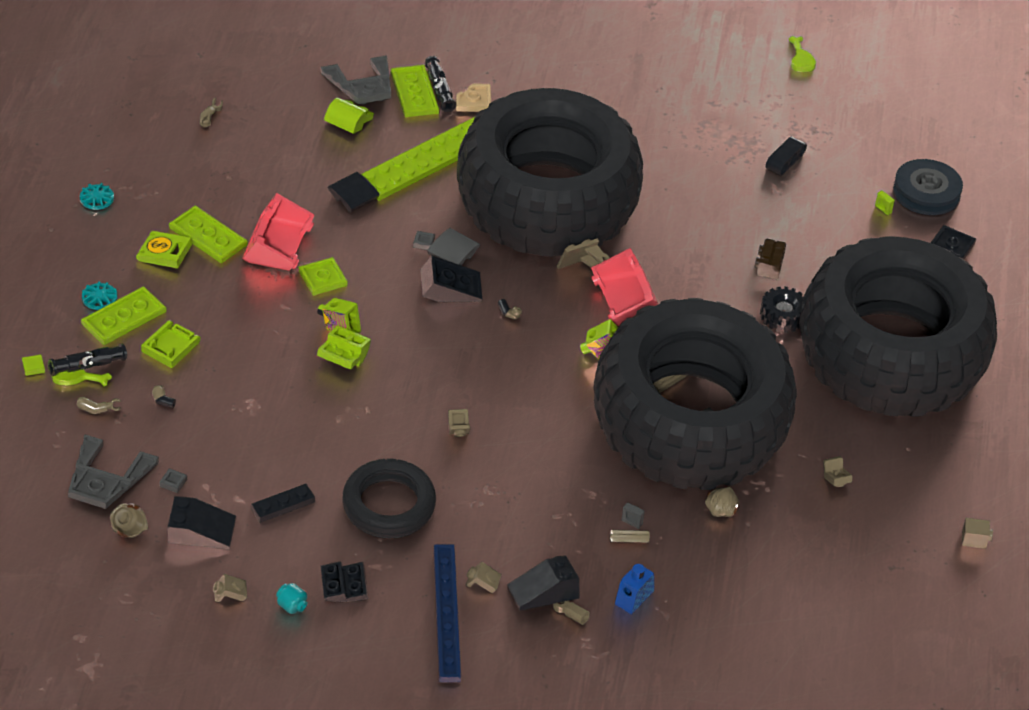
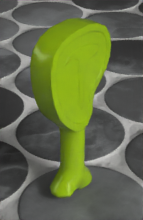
[789,36,816,72]
[52,370,112,387]

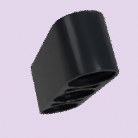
[765,136,807,176]

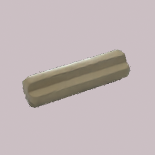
[610,530,650,543]

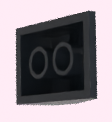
[421,255,483,302]
[167,496,236,550]
[507,555,580,611]

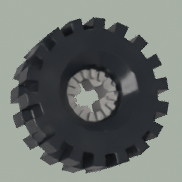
[760,286,804,333]

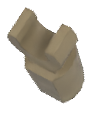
[553,601,590,625]

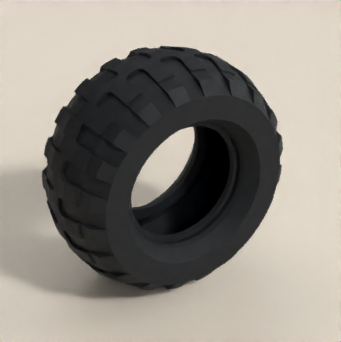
[457,88,643,256]
[799,236,997,417]
[593,298,797,490]

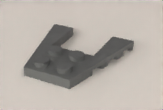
[321,55,391,104]
[68,434,159,509]

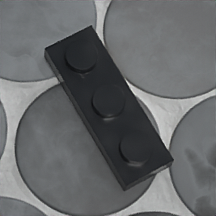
[251,484,315,523]

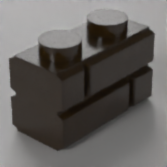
[754,239,786,280]

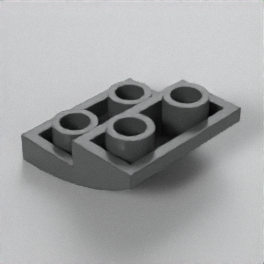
[427,228,480,266]

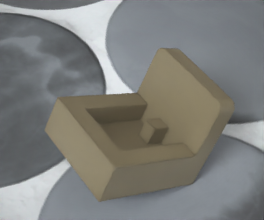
[448,409,470,437]
[823,456,852,487]
[466,562,502,593]
[213,574,247,602]

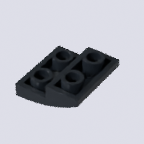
[328,172,380,213]
[321,561,369,602]

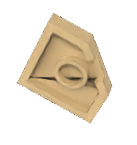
[456,84,491,112]

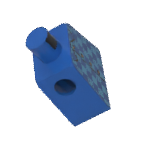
[615,564,654,615]

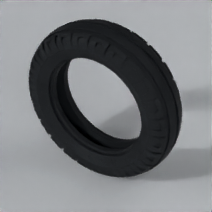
[342,459,436,538]

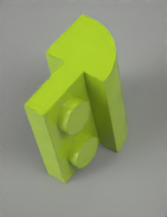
[324,97,374,133]
[317,325,371,370]

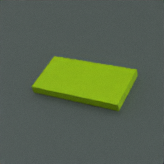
[391,65,439,117]
[169,205,248,264]
[81,286,166,345]

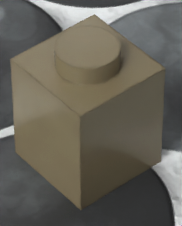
[962,518,993,549]

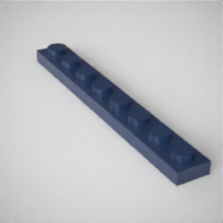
[434,544,461,682]

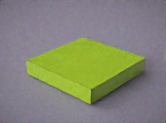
[299,257,348,296]

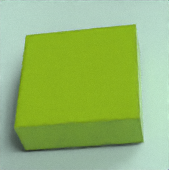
[875,190,895,215]
[22,355,45,376]

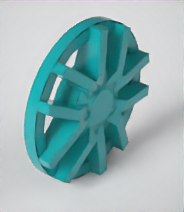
[80,183,114,210]
[82,281,118,310]

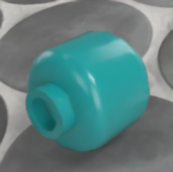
[276,583,308,614]

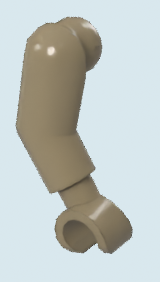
[200,97,223,128]
[77,397,121,414]

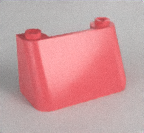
[242,193,314,271]
[591,248,659,327]

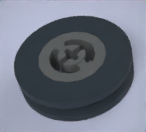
[893,159,963,215]

